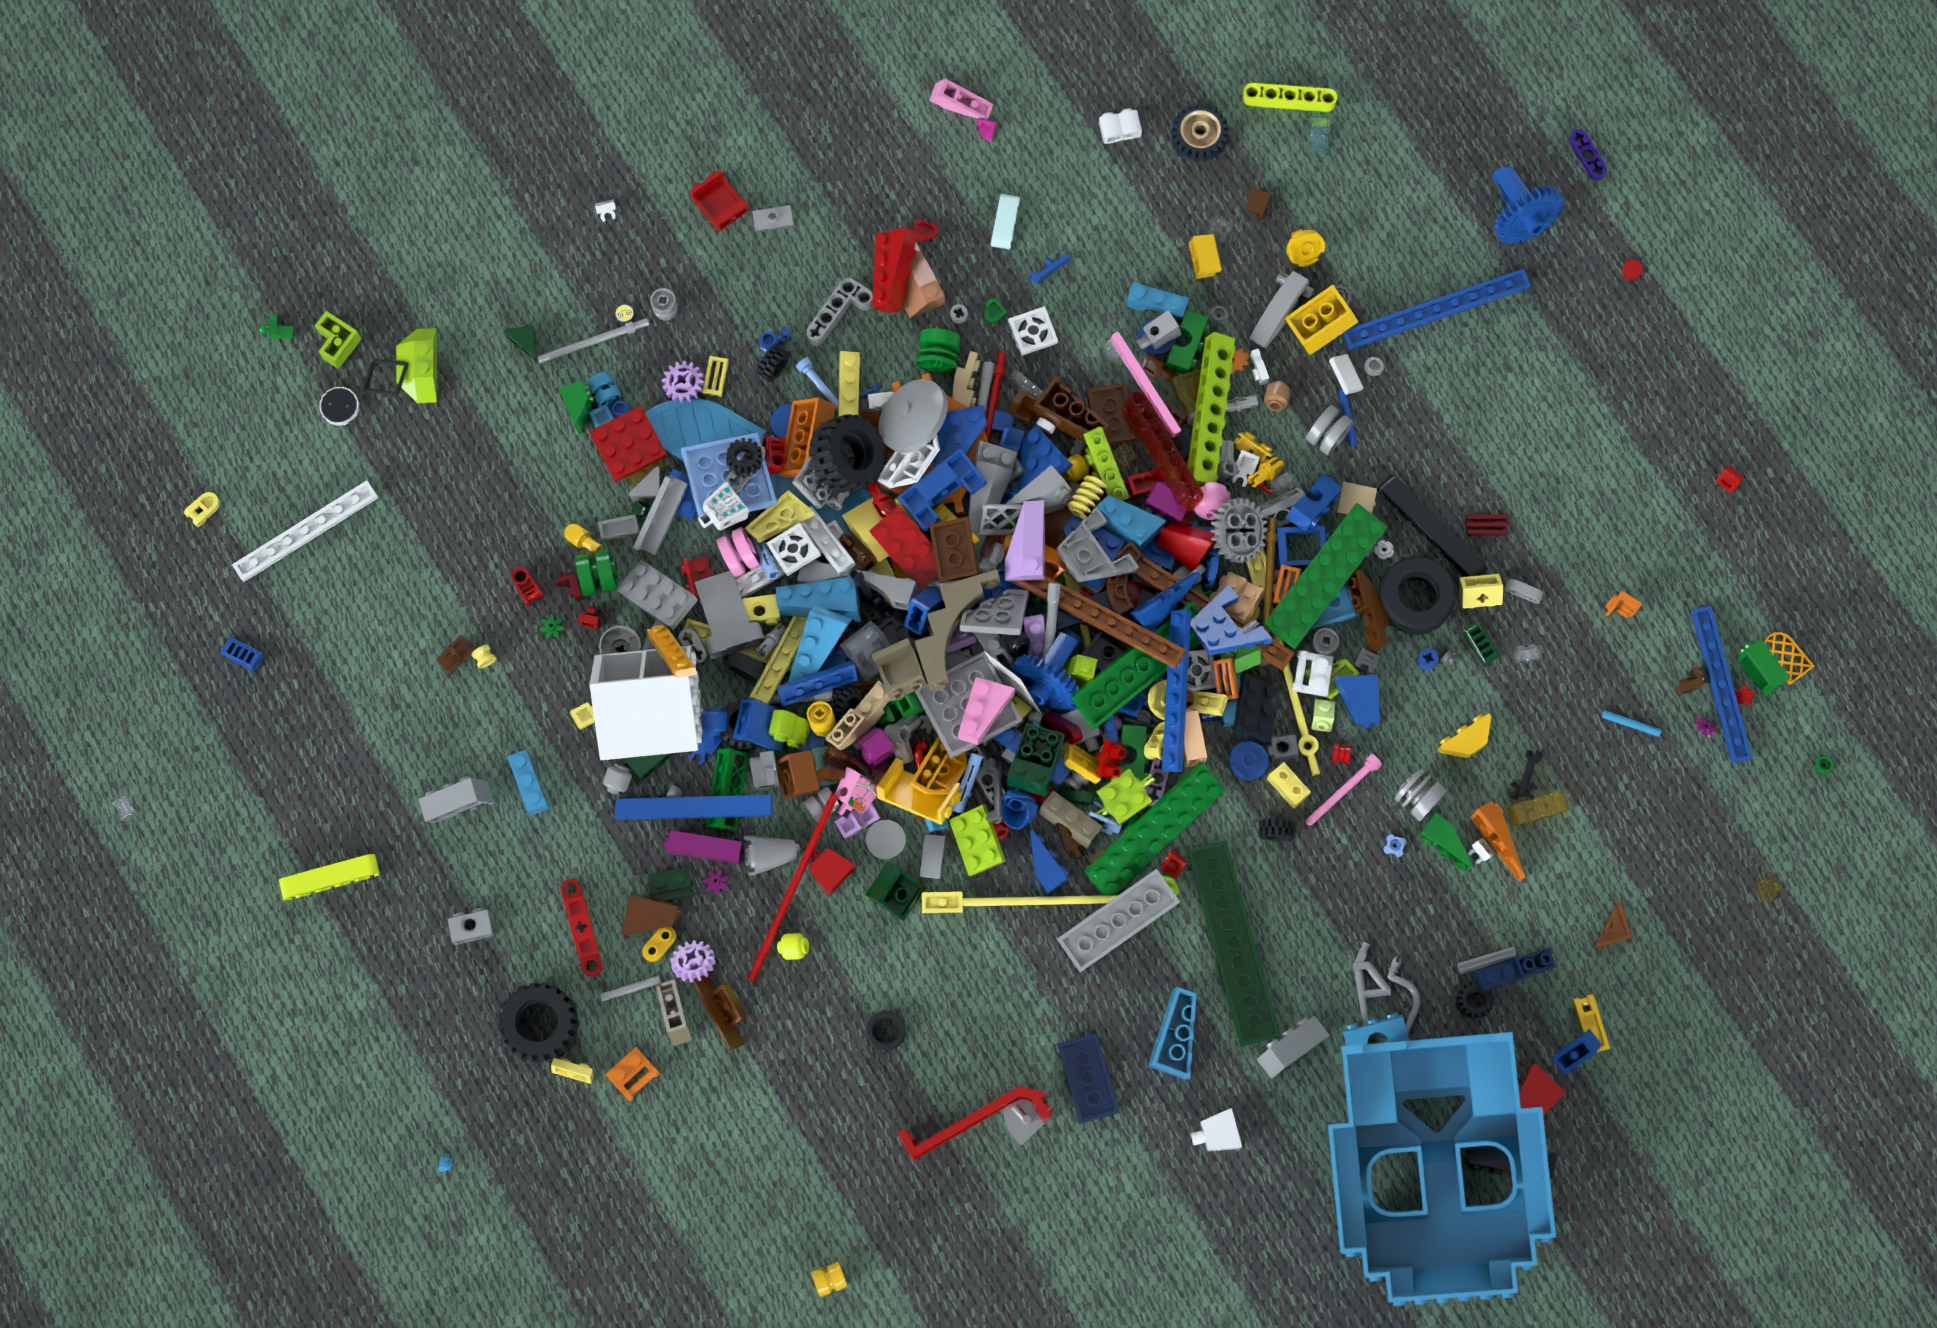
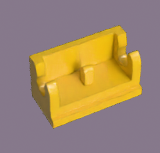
[1189,234,1221,279]

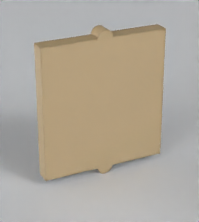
[1337,482,1377,515]

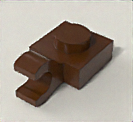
[1141,352,1176,382]

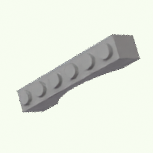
[797,559,919,610]

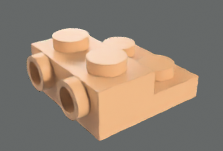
[1209,572,1265,623]

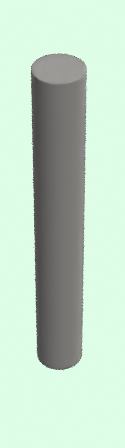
[600,975,661,1002]

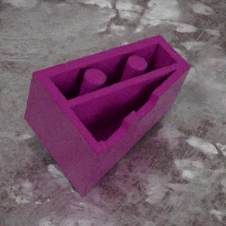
[855,727,894,770]

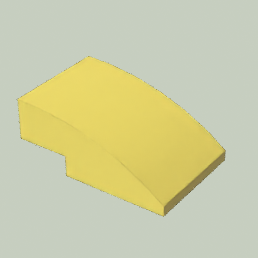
[842,497,890,565]

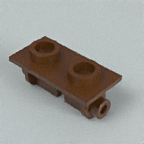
[839,534,876,571]
[822,743,866,773]

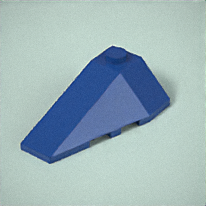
[1127,572,1201,632]

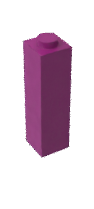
[664,830,743,864]

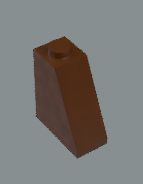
[621,892,681,936]

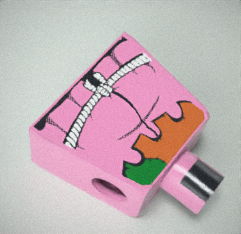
[835,767,877,818]

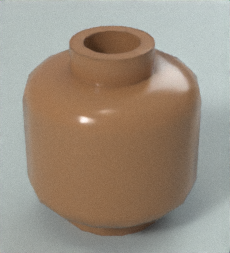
[1264,381,1291,411]

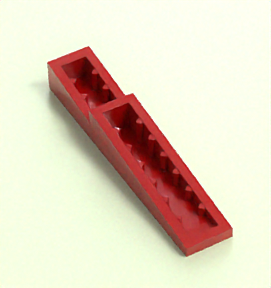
[1091,461,1188,510]

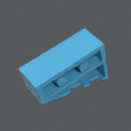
[1096,495,1166,552]

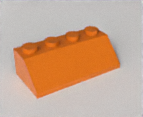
[779,397,836,479]

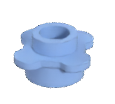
[1383,834,1406,857]

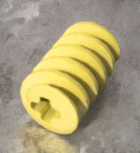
[1068,476,1107,520]

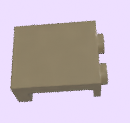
[871,638,928,701]

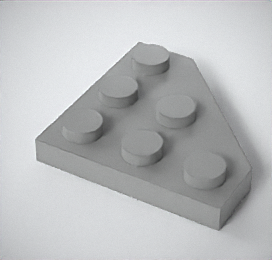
[960,589,1029,635]

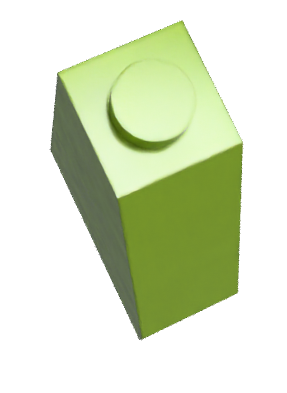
[1060,654,1098,689]

